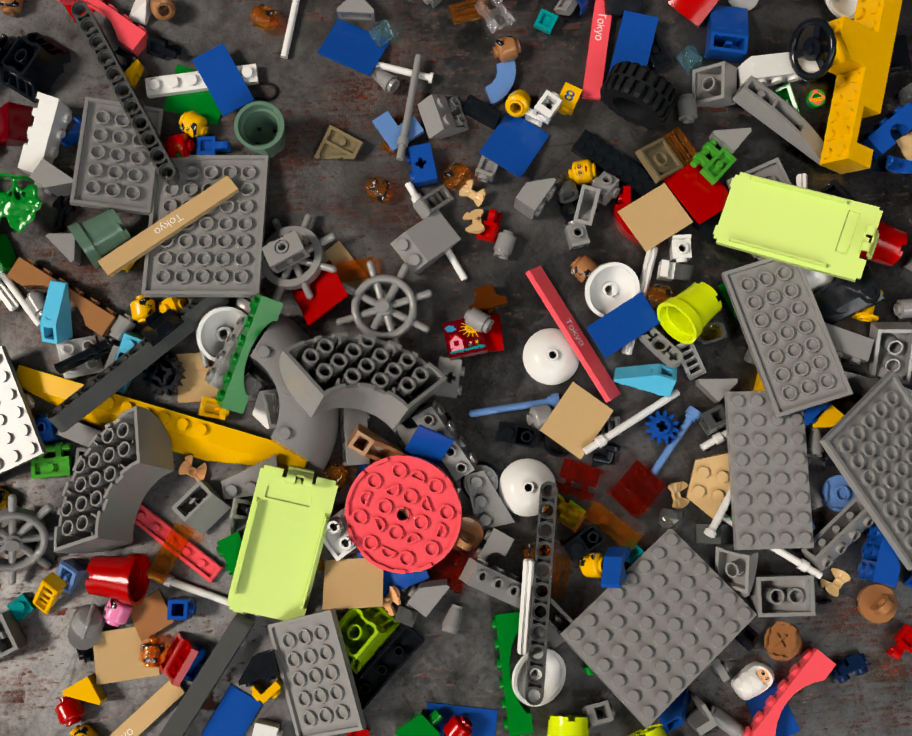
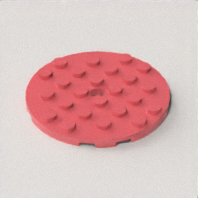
[345,455,462,574]

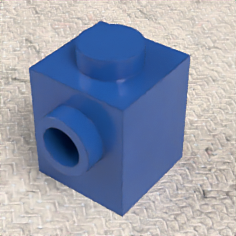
[34,414,60,443]
[167,597,196,620]

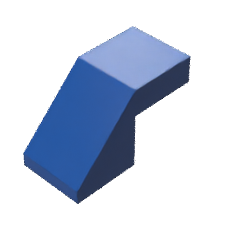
[601,547,630,588]

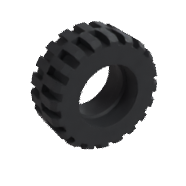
[600,61,677,128]

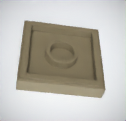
[635,137,684,183]

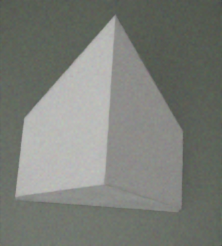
[229,498,252,535]

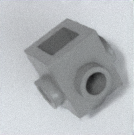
[591,171,620,206]

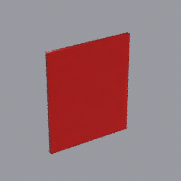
[663,164,729,225]
[292,260,349,326]

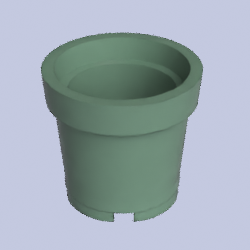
[234,101,286,158]
[67,208,132,269]

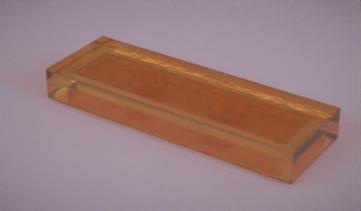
[583,501,642,553]
[146,523,194,585]

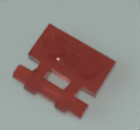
[556,458,601,501]

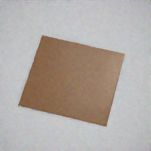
[130,590,174,642]

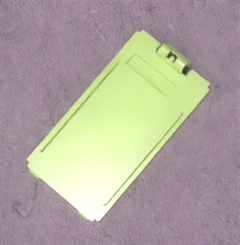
[713,172,883,282]
[226,464,338,620]

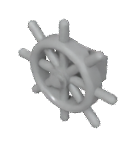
[261,213,337,301]
[336,260,433,344]
[0,494,54,585]

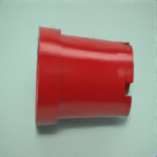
[859,220,907,266]
[85,553,151,606]

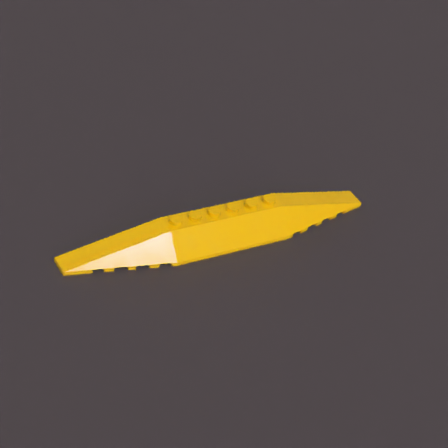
[16,365,307,468]

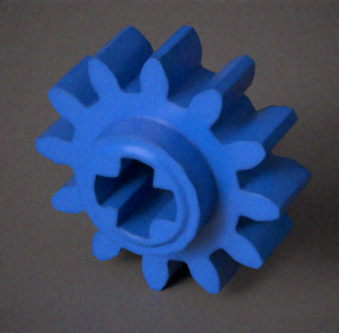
[645,410,679,445]

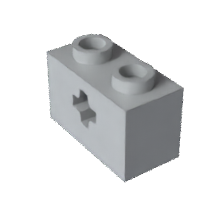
[434,356,466,399]

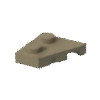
[314,125,364,160]

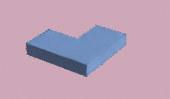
[372,111,424,153]

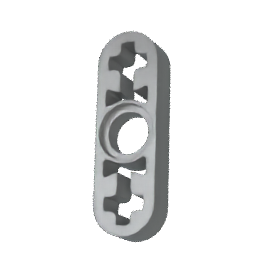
[638,327,683,368]

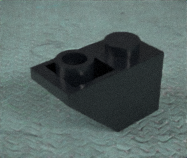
[495,421,538,448]
[561,523,607,562]
[238,649,280,687]

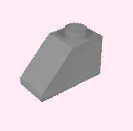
[407,579,451,617]

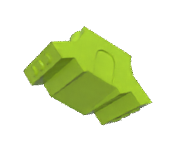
[339,607,400,675]

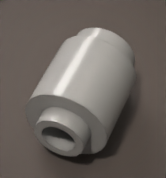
[677,94,698,124]
[493,230,517,260]
[25,290,46,320]
[893,298,912,319]
[464,307,494,333]
[109,313,136,342]

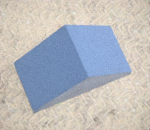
[57,558,87,594]

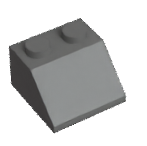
[692,61,737,108]
[29,159,73,197]

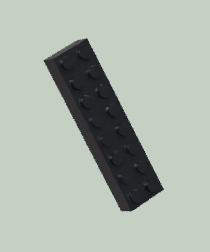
[571,129,663,198]
[355,625,425,711]

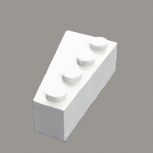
[737,52,819,90]
[18,92,73,175]

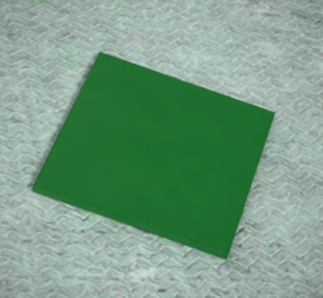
[163,65,221,126]

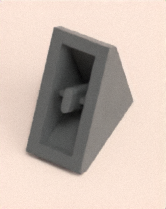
[696,523,734,544]

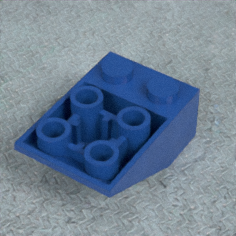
[704,5,749,63]
[857,522,900,587]

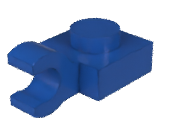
[196,136,231,155]
[184,644,207,682]

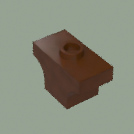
[469,284,508,314]

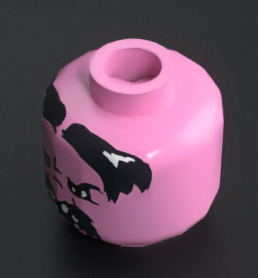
[103,598,133,627]

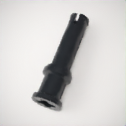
[54,336,113,375]

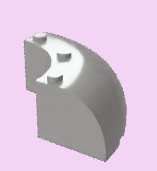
[250,313,340,471]
[279,333,448,430]
[54,406,174,554]

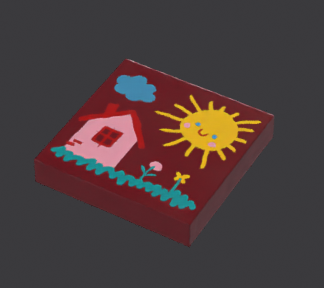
[441,319,488,360]

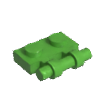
[690,139,737,185]
[30,441,73,479]

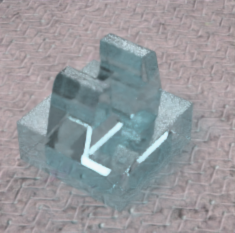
[369,19,394,47]
[676,44,703,72]

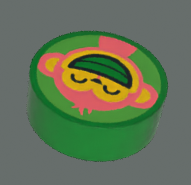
[806,89,826,109]

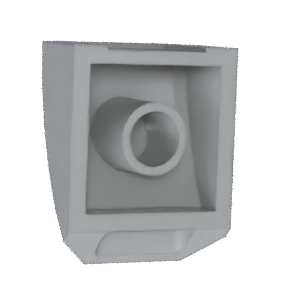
[715,544,758,598]

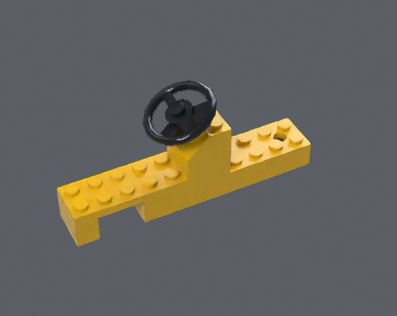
[789,0,902,174]

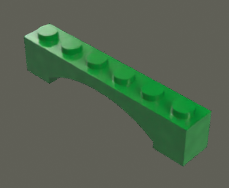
[216,293,284,414]
[491,610,533,736]

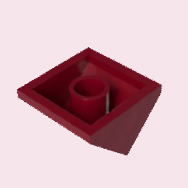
[0,102,34,146]

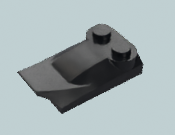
[813,265,885,325]

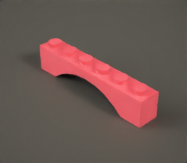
[57,0,148,57]
[742,646,836,736]

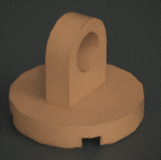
[453,514,483,551]
[857,584,898,624]
[764,621,803,661]

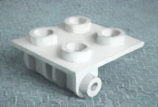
[56,335,103,380]

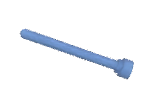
[468,393,560,417]
[643,406,701,487]

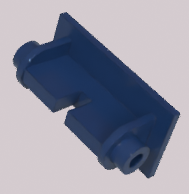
[829,653,872,684]

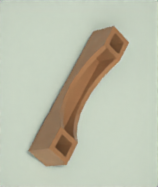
[7,257,117,338]
[347,423,458,491]

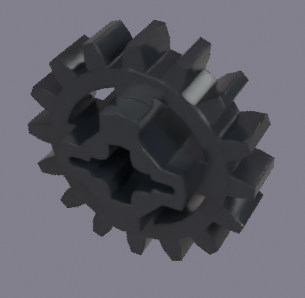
[143,354,186,395]

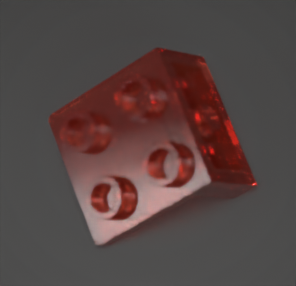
[607,460,665,518]
[423,550,468,594]

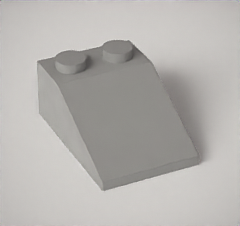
[390,210,462,275]
[869,322,912,384]
[749,574,816,617]

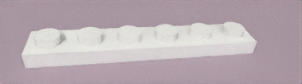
[145,64,259,99]

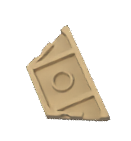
[686,453,730,524]

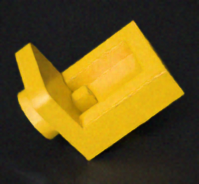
[156,297,188,313]
[198,396,230,420]
[250,678,283,704]

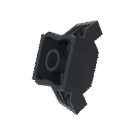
[0,32,71,103]

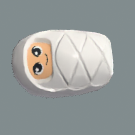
[731,661,775,700]

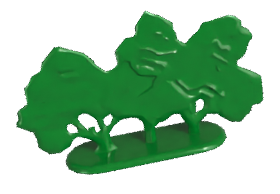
[0,173,42,233]

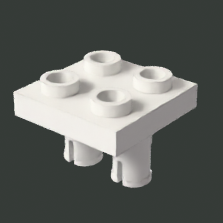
[324,508,356,561]

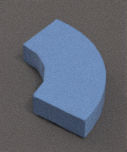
[485,60,516,106]

